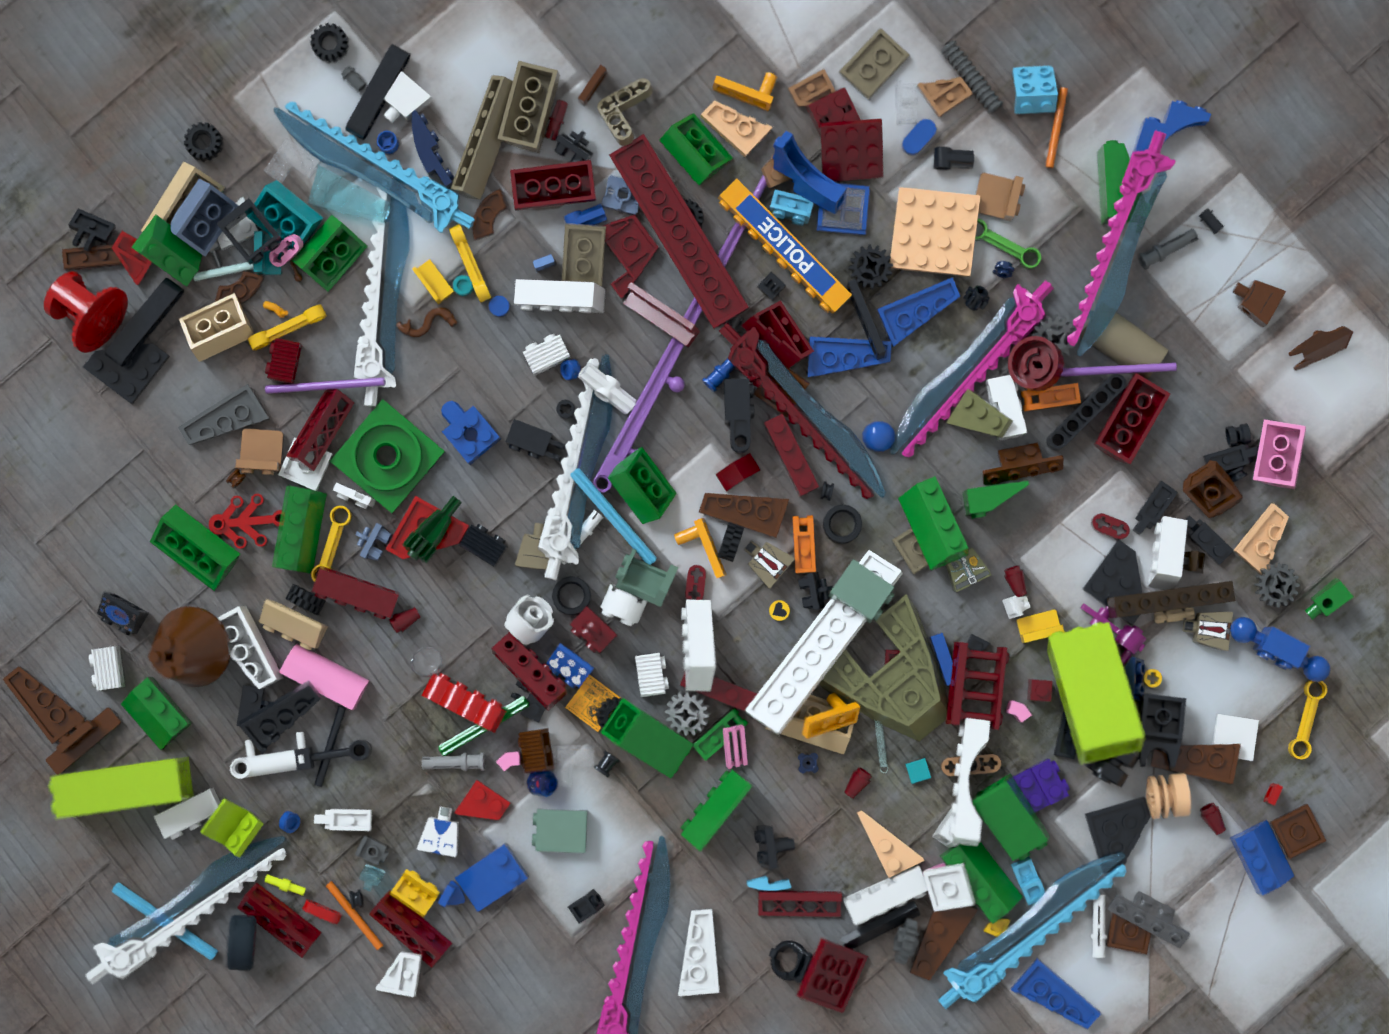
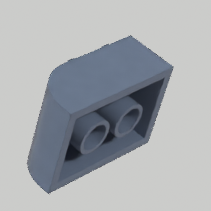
[171,179,239,256]

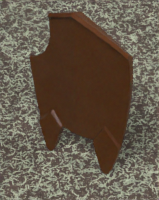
[1289,326,1353,370]

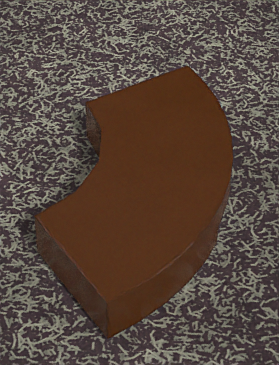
[472,189,507,241]
[215,271,264,304]

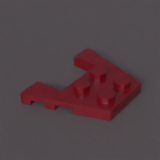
[603,215,659,300]

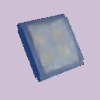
[817,184,870,235]

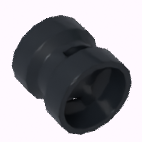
[1225,423,1251,447]

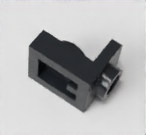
[568,889,605,924]

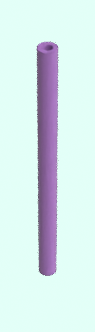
[1061,363,1177,377]
[265,377,386,394]

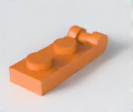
[1021,383,1081,412]
[792,515,816,573]

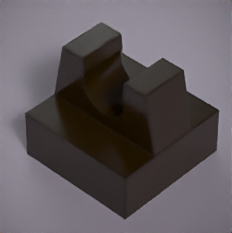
[1183,550,1205,573]

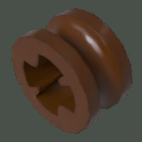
[226,469,246,489]

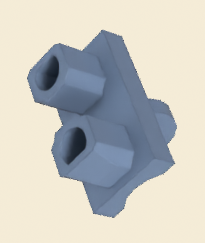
[355,523,392,561]

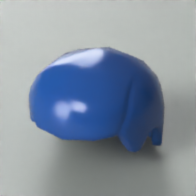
[862,421,895,452]

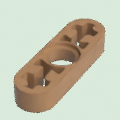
[941,754,1001,776]

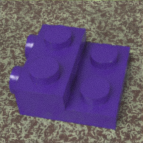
[1013,758,1070,812]

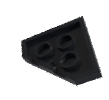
[83,343,170,405]
[1082,539,1142,625]
[1085,796,1151,874]

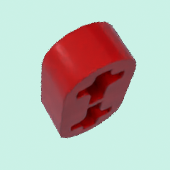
[302,899,342,924]

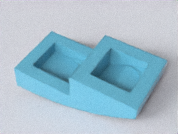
[1010,856,1047,905]
[747,876,791,891]

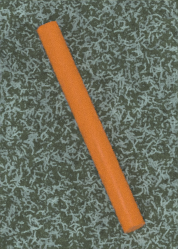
[1045,87,1068,168]
[326,881,383,950]

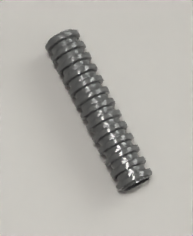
[941,41,1003,114]

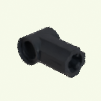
[933,147,974,170]

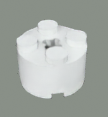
[601,584,648,626]
[505,595,554,645]

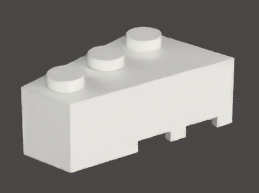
[985,375,1027,441]
[1148,516,1188,590]

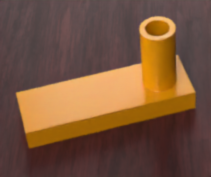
[712,73,777,111]
[674,518,727,579]
[802,693,860,739]

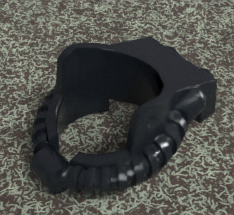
[769,941,813,983]

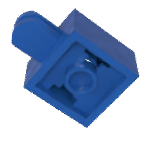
[441,401,501,465]

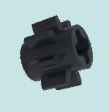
[963,285,990,311]

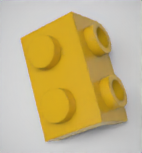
[390,869,440,917]

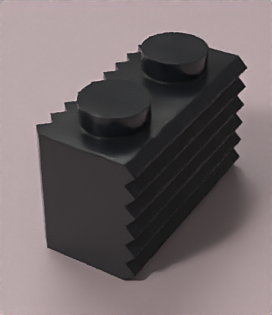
[459,524,508,567]

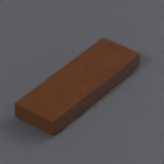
[62,244,122,270]

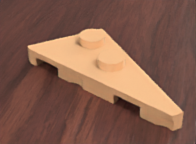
[857,810,924,878]

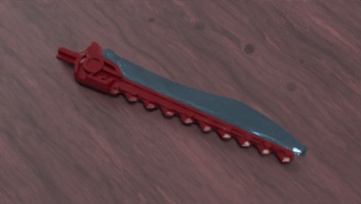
[719,322,886,499]

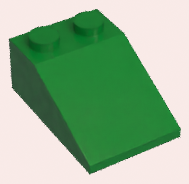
[962,481,1029,519]

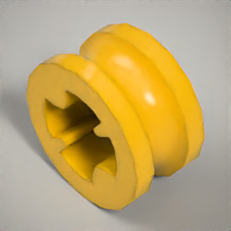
[1143,669,1162,687]

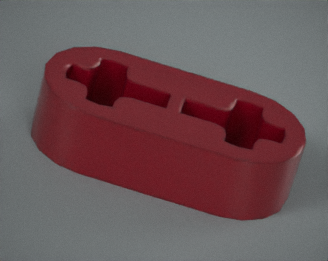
[1091,513,1130,540]
[685,565,706,600]

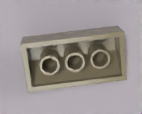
[497,61,560,154]

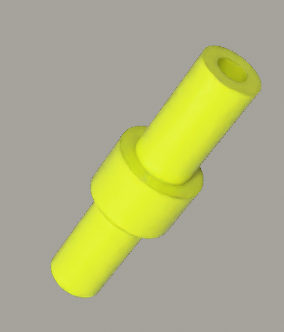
[264,874,306,896]

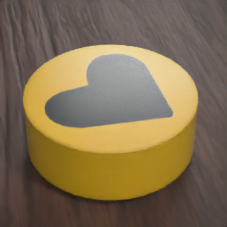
[769,600,790,621]

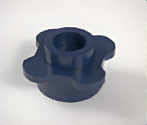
[992,261,1015,278]
[798,753,819,773]

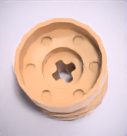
[1146,773,1191,819]

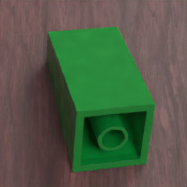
[1097,140,1149,224]
[600,698,694,778]
[971,773,1050,861]

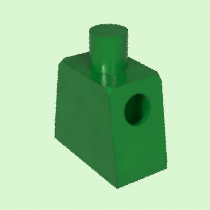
[1305,578,1354,620]

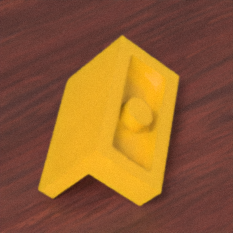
[412,259,454,304]
[1016,610,1065,643]

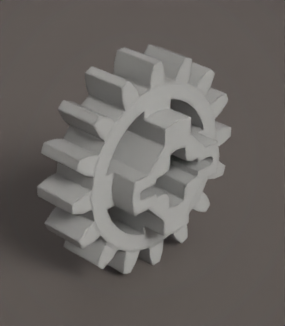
[665,691,711,736]

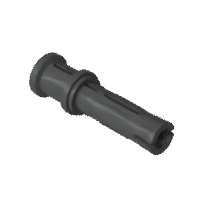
[1137,228,1198,270]

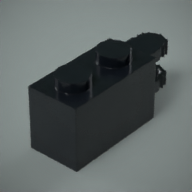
[505,419,565,461]

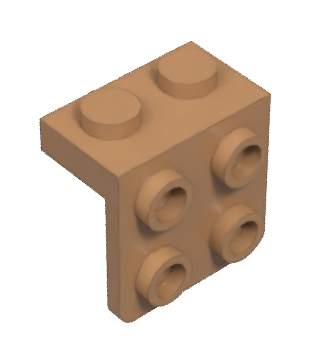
[976,173,1025,221]
[236,429,284,475]

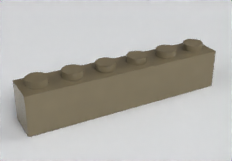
[451,75,513,200]

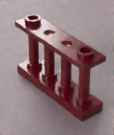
[945,642,1009,730]

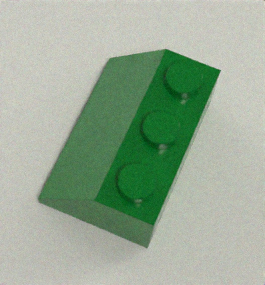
[659,113,733,185]
[132,214,202,287]
[292,215,368,292]
[608,447,677,524]
[121,677,192,750]

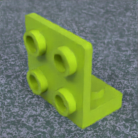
[200,799,264,858]

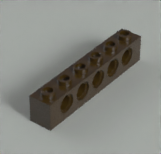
[1107,581,1235,618]

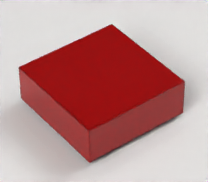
[1263,783,1283,806]

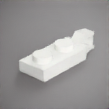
[314,809,372,831]

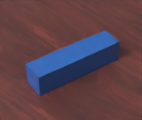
[929,633,953,686]

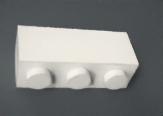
[154,788,221,840]

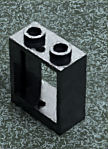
[216,198,282,265]

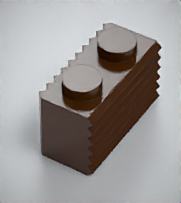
[518,728,555,774]

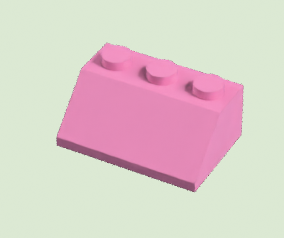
[1253,420,1306,489]

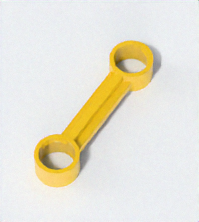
[448,224,491,303]
[248,304,327,351]
[311,506,352,582]
[1288,680,1327,759]

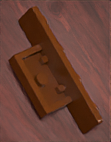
[982,442,1064,485]
[45,707,121,775]

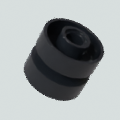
[1084,753,1140,788]

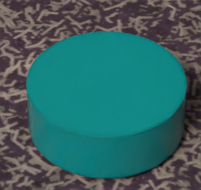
[453,275,474,296]

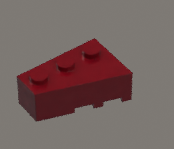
[741,300,814,368]

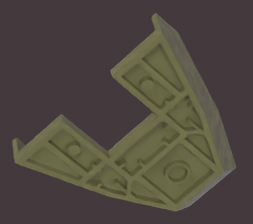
[819,594,948,742]

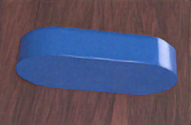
[902,119,936,155]

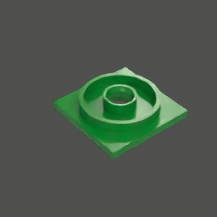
[330,399,445,514]

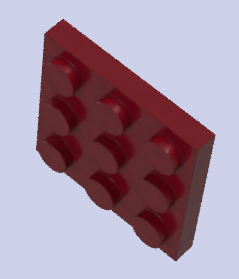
[820,118,883,181]
[796,938,868,1013]

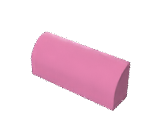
[279,643,370,710]

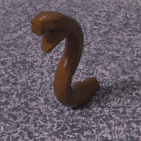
[396,307,458,338]

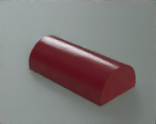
[510,160,596,211]
[1094,373,1170,465]

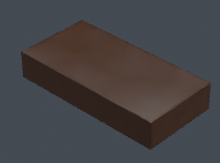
[578,64,607,106]

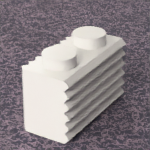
[523,333,571,376]
[89,646,125,691]
[635,653,669,697]

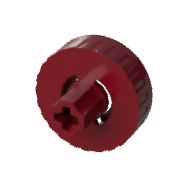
[1008,336,1064,392]

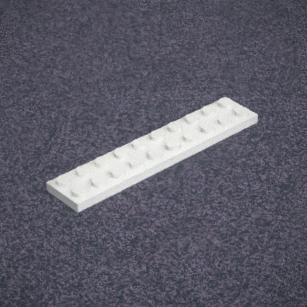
[745,550,903,735]

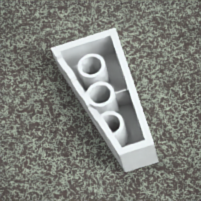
[514,279,605,313]
[681,600,715,691]
[218,606,283,689]
[842,865,928,925]

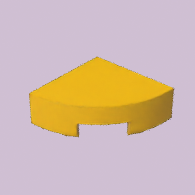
[983,918,1011,939]

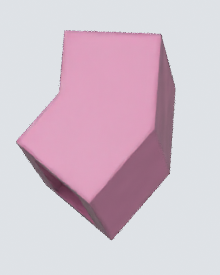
[1005,700,1032,723]
[496,751,521,771]

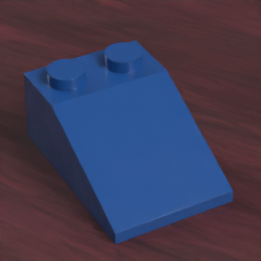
[455,843,529,912]

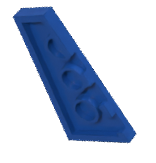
[877,277,960,347]
[807,337,891,378]
[1010,958,1101,1029]

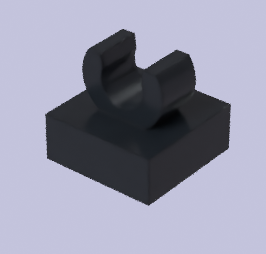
[757,272,786,301]

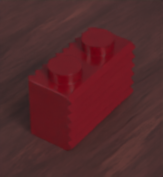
[265,338,302,384]

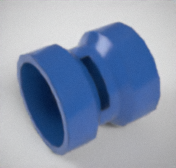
[377,131,399,155]

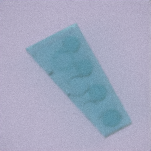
[308,164,391,223]

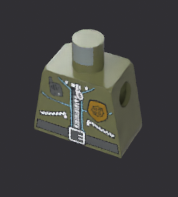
[946,548,991,592]

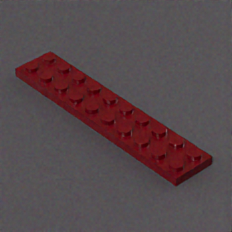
[609,134,749,329]

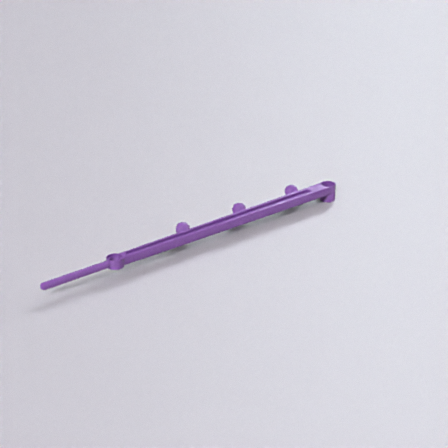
[593,175,767,493]

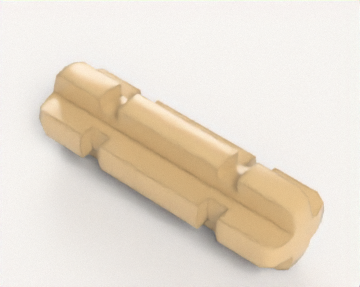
[1154,607,1195,624]

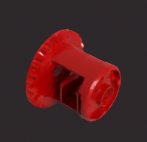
[44,271,128,353]

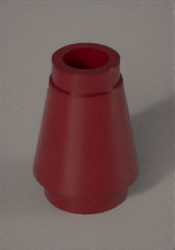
[1004,565,1027,597]
[388,607,421,634]
[844,767,872,799]
[1200,803,1226,835]

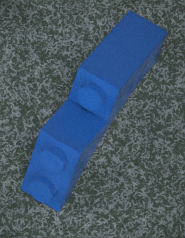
[1133,100,1211,152]
[773,131,847,214]

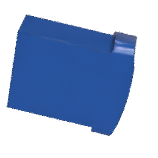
[438,880,466,907]

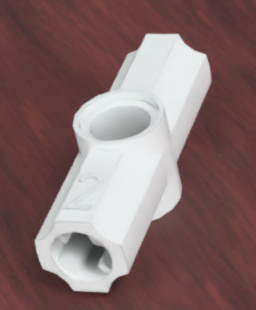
[578,363,636,414]

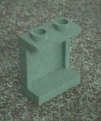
[615,549,679,607]
[829,559,895,624]
[532,808,587,853]

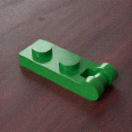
[693,708,749,761]

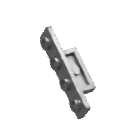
[1108,891,1190,948]

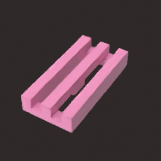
[723,725,748,769]

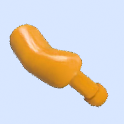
[263,301,288,318]

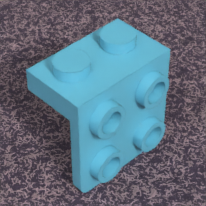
[1013,66,1058,114]
[769,189,813,226]

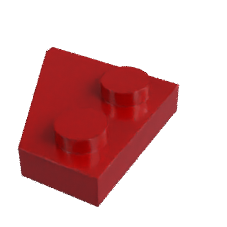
[111,230,152,285]
[454,780,511,820]

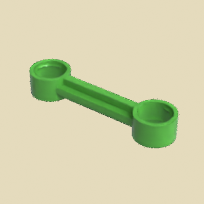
[975,219,1041,269]

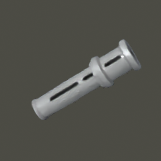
[422,752,485,771]

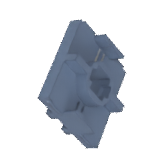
[602,175,639,215]

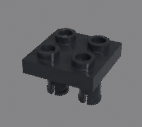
[754,825,795,869]

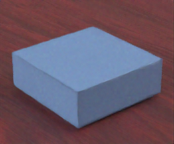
[533,254,555,272]

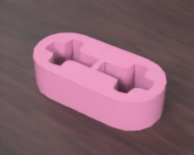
[269,234,303,267]

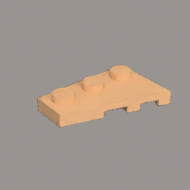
[700,100,773,157]
[1233,503,1289,575]

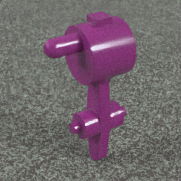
[1080,603,1146,665]

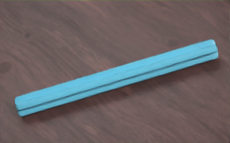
[570,468,657,565]
[112,883,218,960]

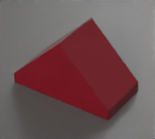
[715,453,761,492]

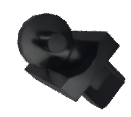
[554,130,594,162]
[798,572,833,610]

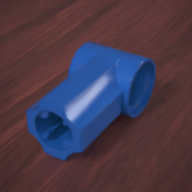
[564,204,607,225]

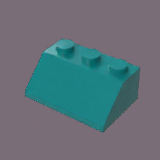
[246,180,323,249]

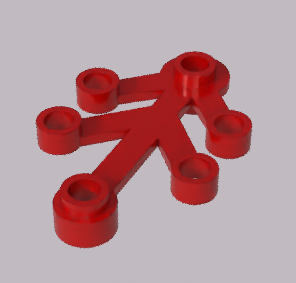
[209,494,282,549]

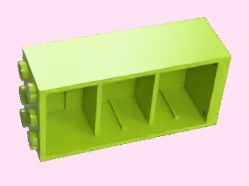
[1047,622,1144,765]
[49,757,194,819]

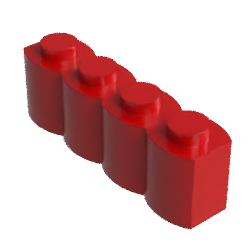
[421,673,506,733]

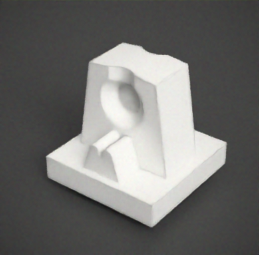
[1002,596,1030,619]

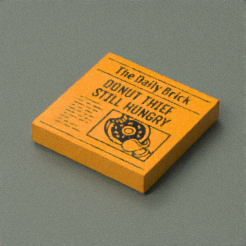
[565,675,621,732]

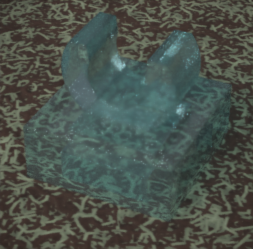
[359,864,386,892]

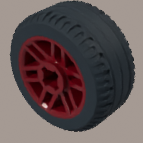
[226,915,257,971]

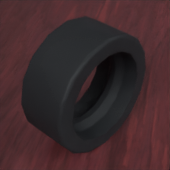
[823,504,862,544]
[552,576,591,615]

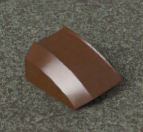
[1183,461,1243,518]

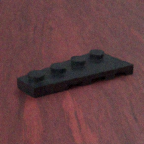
[239,681,321,754]

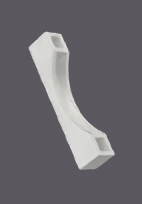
[949,718,990,846]

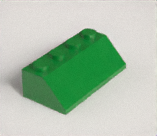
[898,476,969,571]
[272,486,327,574]
[150,504,240,591]
[680,769,752,852]
[940,841,1023,924]

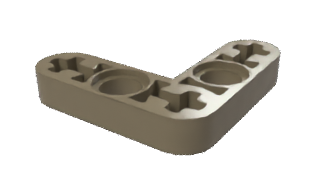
[597,78,653,146]

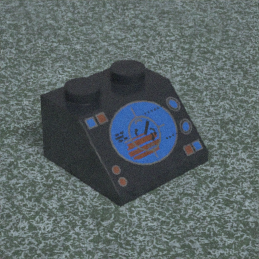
[97,592,149,636]

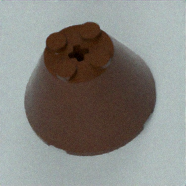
[148,606,230,687]

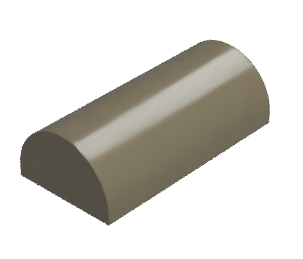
[1079,302,1169,379]

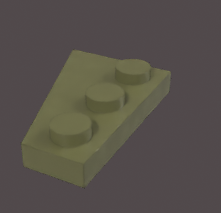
[946,389,1013,438]

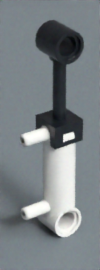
[230,732,372,779]

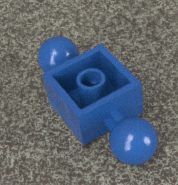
[1230,617,1330,682]

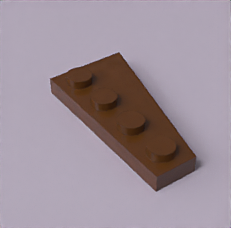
[699,493,789,538]
[3,666,87,744]
[1150,744,1241,784]
[910,906,978,980]

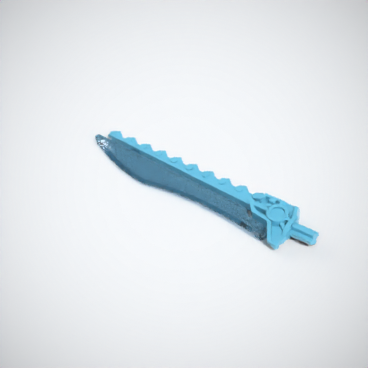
[274,102,475,233]
[938,852,1127,1009]

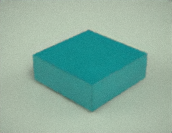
[905,758,931,784]

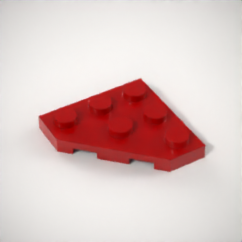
[385,496,469,560]

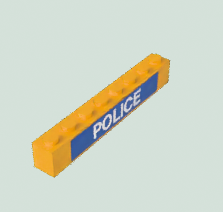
[718,178,852,314]

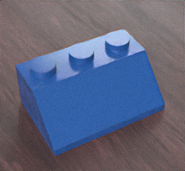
[1230,820,1294,896]

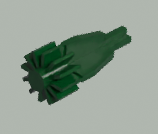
[402,496,462,563]

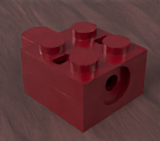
[805,87,861,138]
[570,607,618,653]

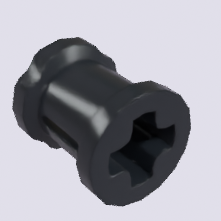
[594,750,620,777]

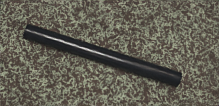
[314,706,346,787]

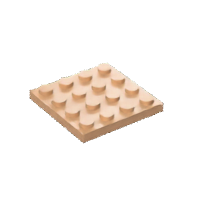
[890,187,980,277]

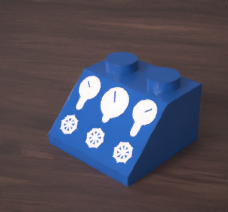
[547,643,595,689]

